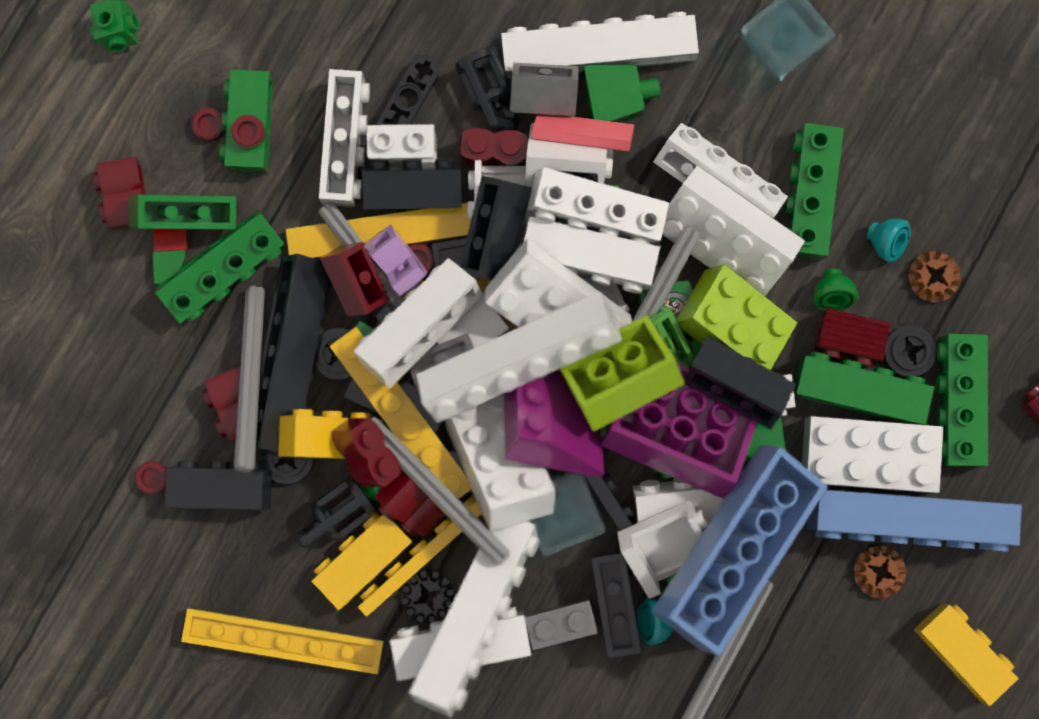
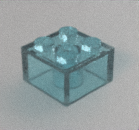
[740,0,836,84]
[529,471,606,557]

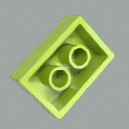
[676,264,797,370]
[560,315,684,431]

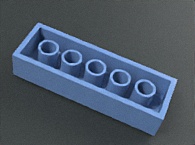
[651,445,828,656]
[806,490,1022,551]

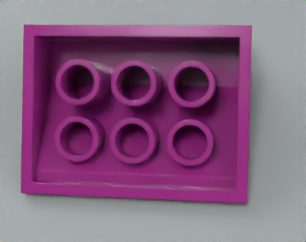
[601,362,757,499]
[504,368,604,477]

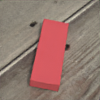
[532,114,634,151]

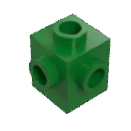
[89,0,140,53]

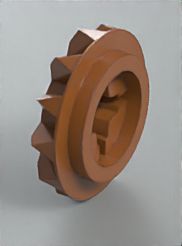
[909,251,962,302]
[854,546,908,599]

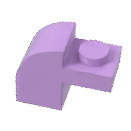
[365,224,428,296]

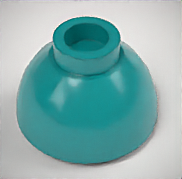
[867,218,911,263]
[637,599,674,645]

